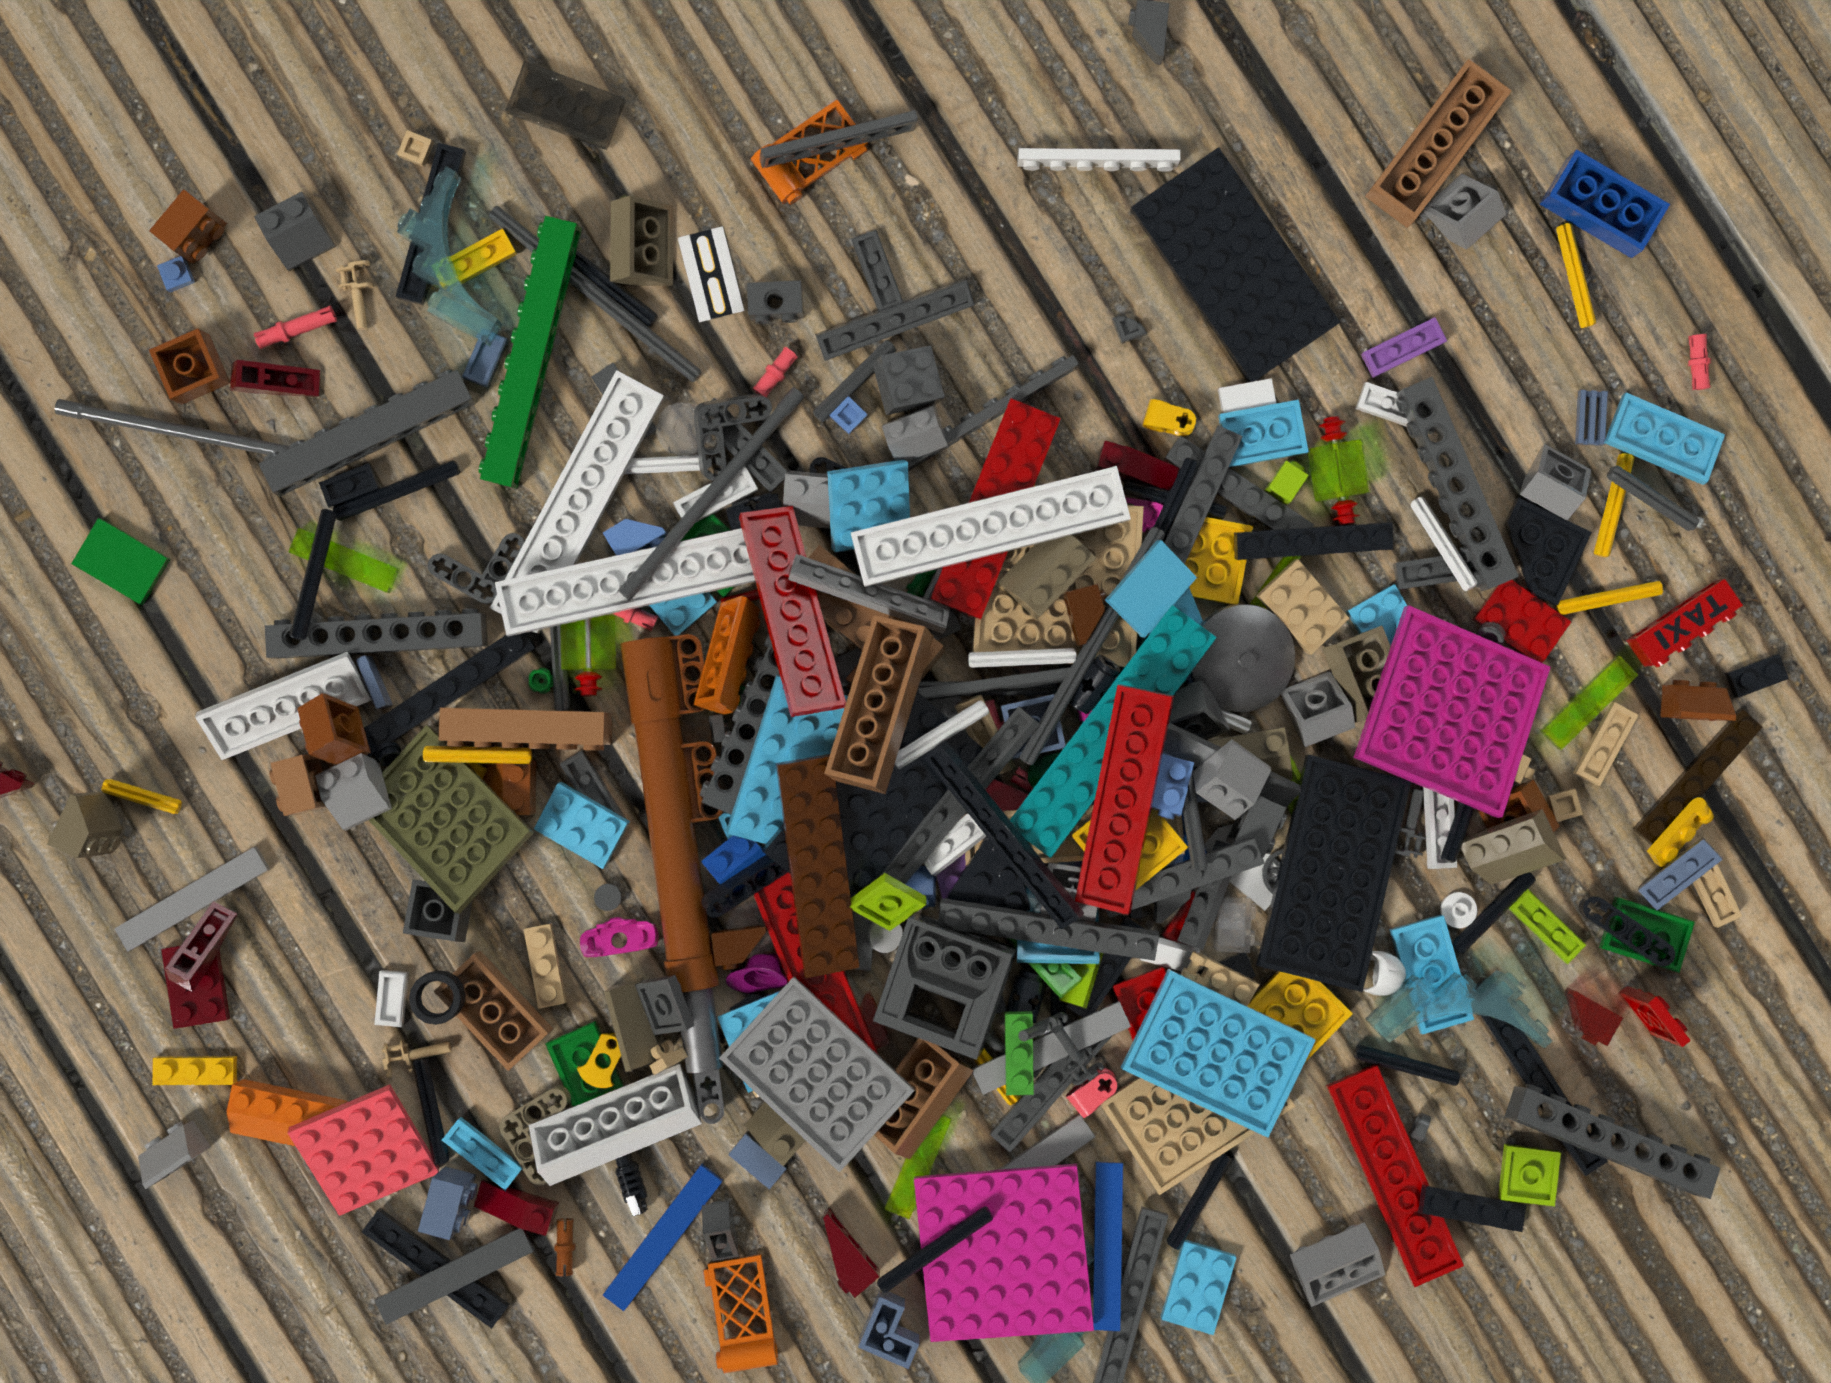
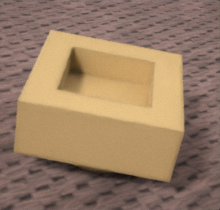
[397,130,434,167]
[1546,789,1583,822]

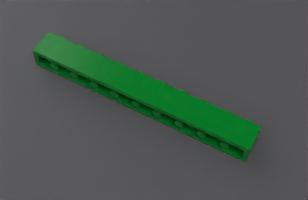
[479,215,582,489]

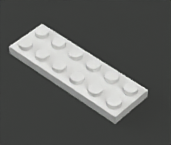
[195,652,372,760]

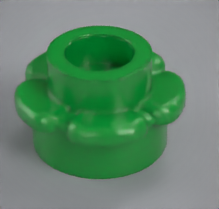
[528,668,553,694]

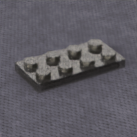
[505,61,626,150]

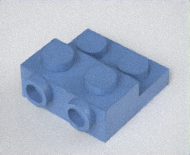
[1152,754,1194,820]

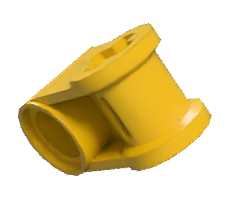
[1142,399,1196,437]

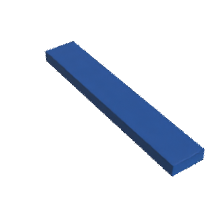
[1093,1162,1123,1331]
[603,1164,723,1311]

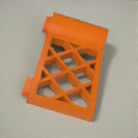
[751,100,868,205]
[703,1254,778,1374]

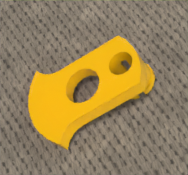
[577,1033,621,1088]

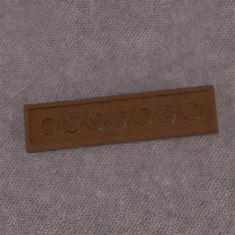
[775,754,859,978]

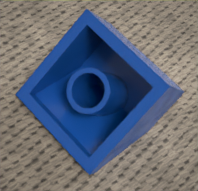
[701,835,775,893]

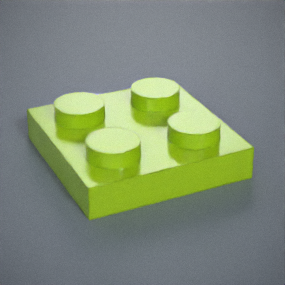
[850,873,926,931]
[1498,1144,1561,1207]

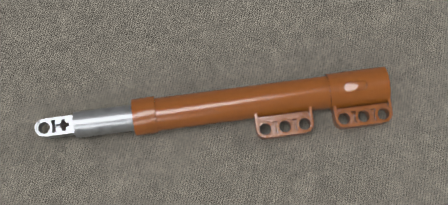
[620,634,724,1124]

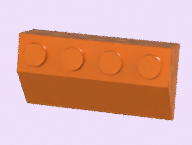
[694,596,760,715]
[226,1079,348,1146]

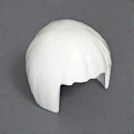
[1363,951,1406,996]

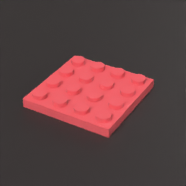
[288,1084,440,1216]

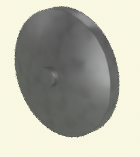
[1190,604,1295,712]

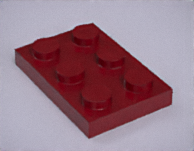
[161,945,230,1029]

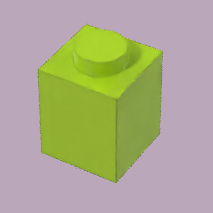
[1264,461,1309,505]

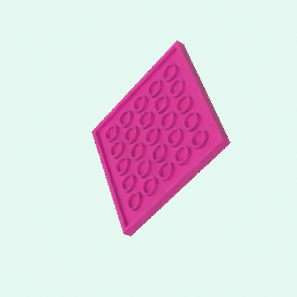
[1353,605,1551,818]
[914,1164,1094,1342]

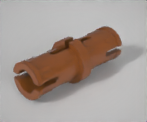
[554,1218,576,1276]

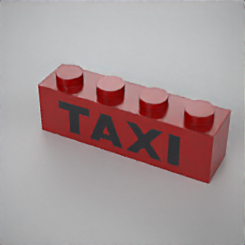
[1626,579,1743,668]

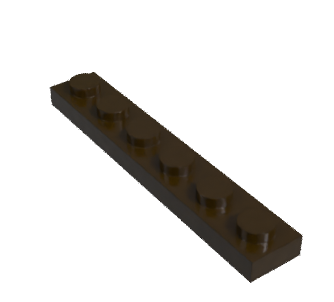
[1633,709,1763,845]

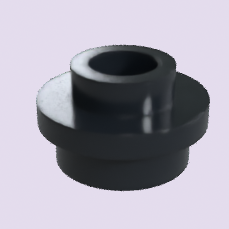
[374,742,401,766]

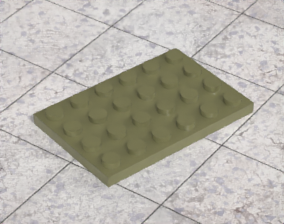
[369,725,534,914]

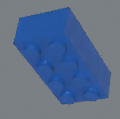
[1540,149,1670,258]

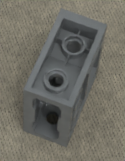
[873,912,1017,1060]

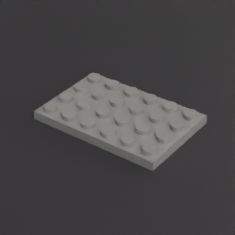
[719,976,915,1172]

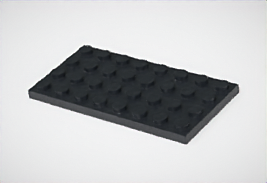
[1130,147,1340,382]
[761,692,983,898]
[1256,755,1411,992]

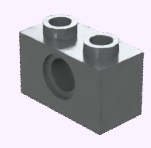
[747,280,804,324]

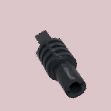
[615,1153,648,1216]

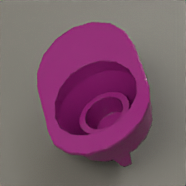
[726,953,788,993]

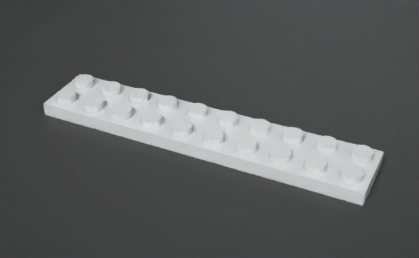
[490,370,665,633]
[851,466,1131,587]
[495,528,755,636]

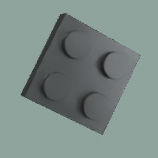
[635,975,695,1035]

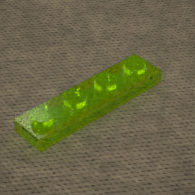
[288,528,400,593]
[1540,656,1638,750]
[885,1114,952,1220]

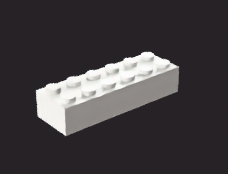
[529,1064,702,1186]

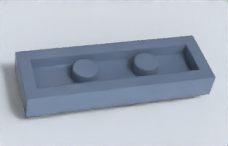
[1638,837,1723,910]

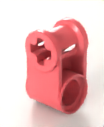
[1065,1068,1117,1118]

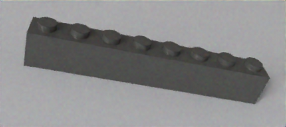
[259,370,475,497]

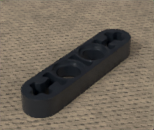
[702,855,788,918]
[1579,895,1675,966]

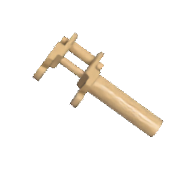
[336,260,374,330]
[382,1039,452,1078]

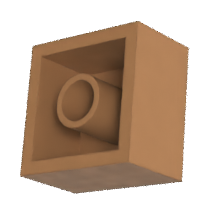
[269,754,326,816]

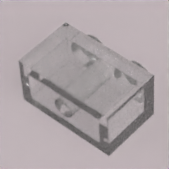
[1214,896,1256,953]

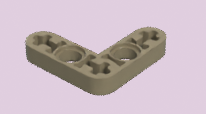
[499,1085,571,1186]

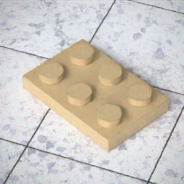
[1256,559,1349,655]

